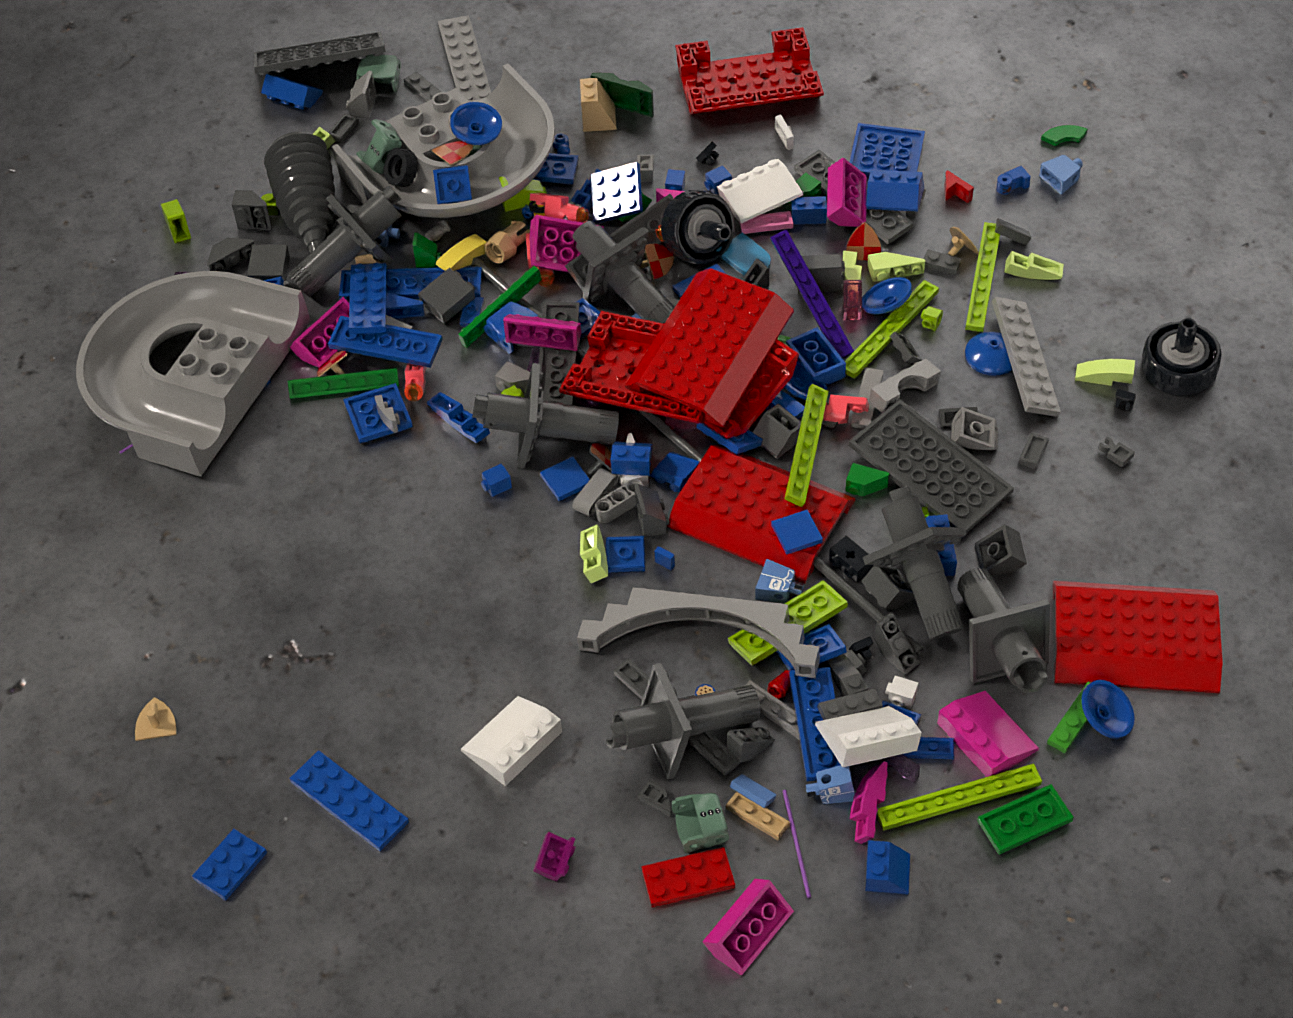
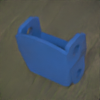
[484,302,538,354]

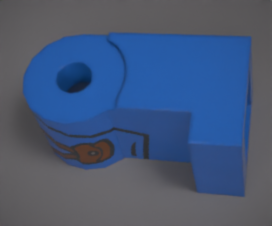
[996,166,1031,195]

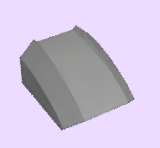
[951,407,998,450]

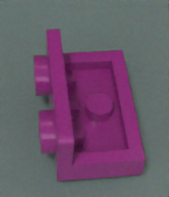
[533,832,576,882]

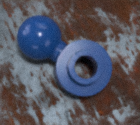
[553,133,570,155]

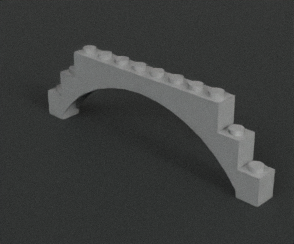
[577,588,820,678]

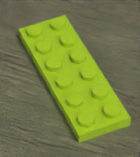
[728,580,848,666]

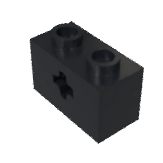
[829,535,873,583]

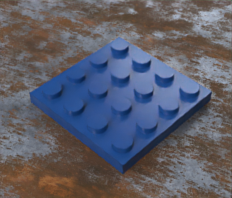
[849,123,925,177]

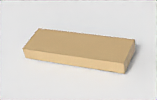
[726,791,790,841]

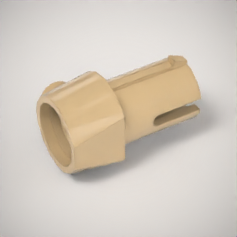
[484,220,530,264]

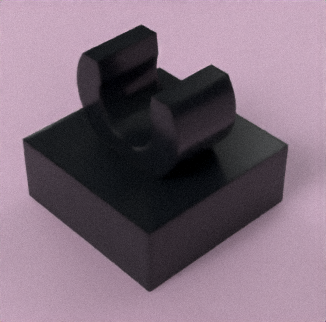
[696,141,719,165]
[1115,389,1136,411]
[849,636,874,660]

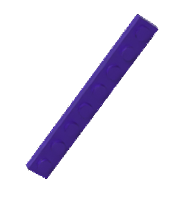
[770,229,854,359]

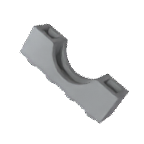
[869,358,941,413]

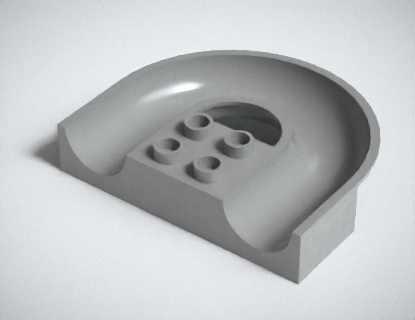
[332,63,555,218]
[76,271,311,477]

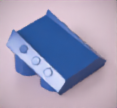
[650,452,700,492]

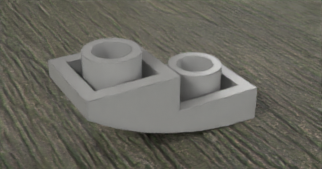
[374,395,400,433]

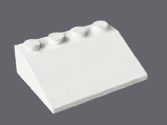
[717,159,803,224]
[461,696,562,786]
[815,706,922,767]

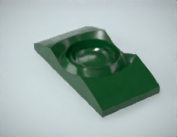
[591,72,654,117]

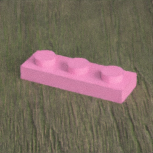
[739,211,793,234]

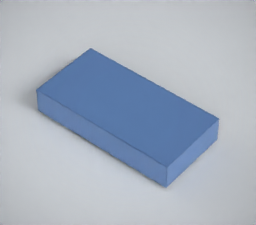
[730,774,776,808]

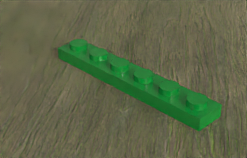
[458,266,542,348]
[287,368,399,399]

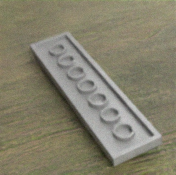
[438,15,491,100]
[992,297,1061,417]

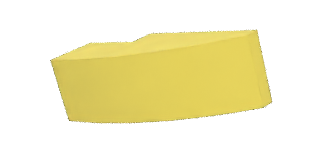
[436,234,487,271]

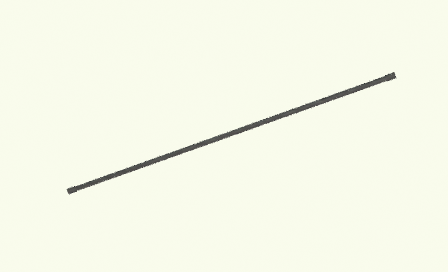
[471,257,923,656]

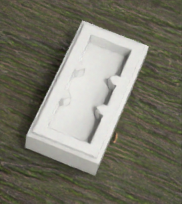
[775,115,794,150]

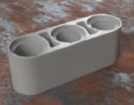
[573,468,619,517]
[595,479,643,524]

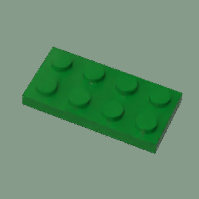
[977,784,1074,855]

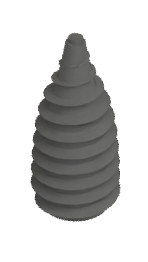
[264,132,336,253]

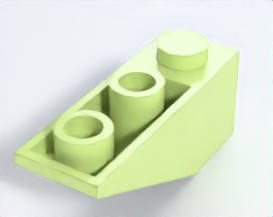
[867,252,925,282]

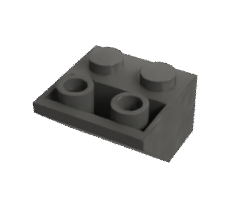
[232,190,272,230]
[753,404,801,459]

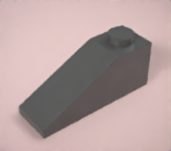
[824,654,868,697]

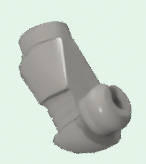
[425,220,451,242]

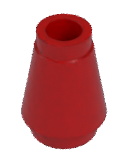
[767,670,790,699]

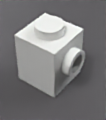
[885,676,918,710]

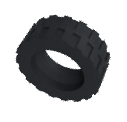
[384,148,418,187]

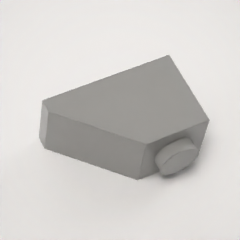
[495,361,530,392]

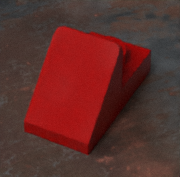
[944,170,974,203]

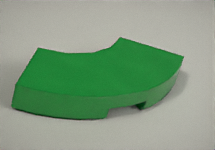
[1041,125,1088,146]

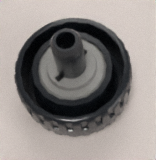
[661,190,735,264]
[1141,318,1222,396]

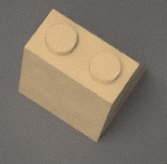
[580,78,617,132]

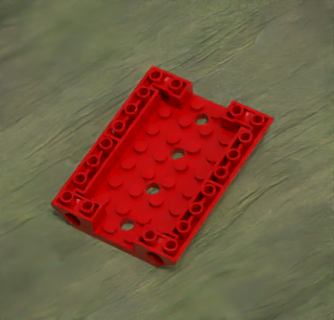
[559,311,707,423]

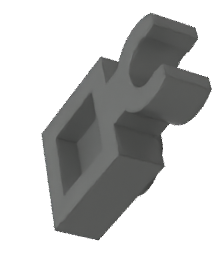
[1098,437,1135,467]

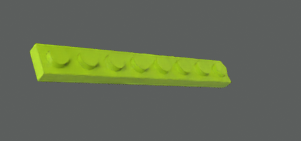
[965,222,1000,332]
[845,280,939,379]
[785,383,829,507]
[876,764,1042,831]

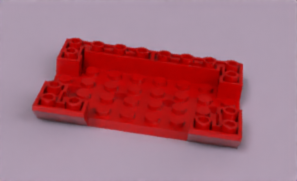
[675,27,824,115]

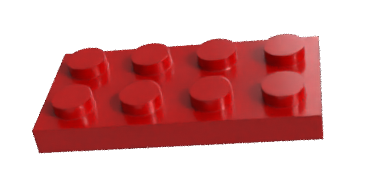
[641,847,735,908]

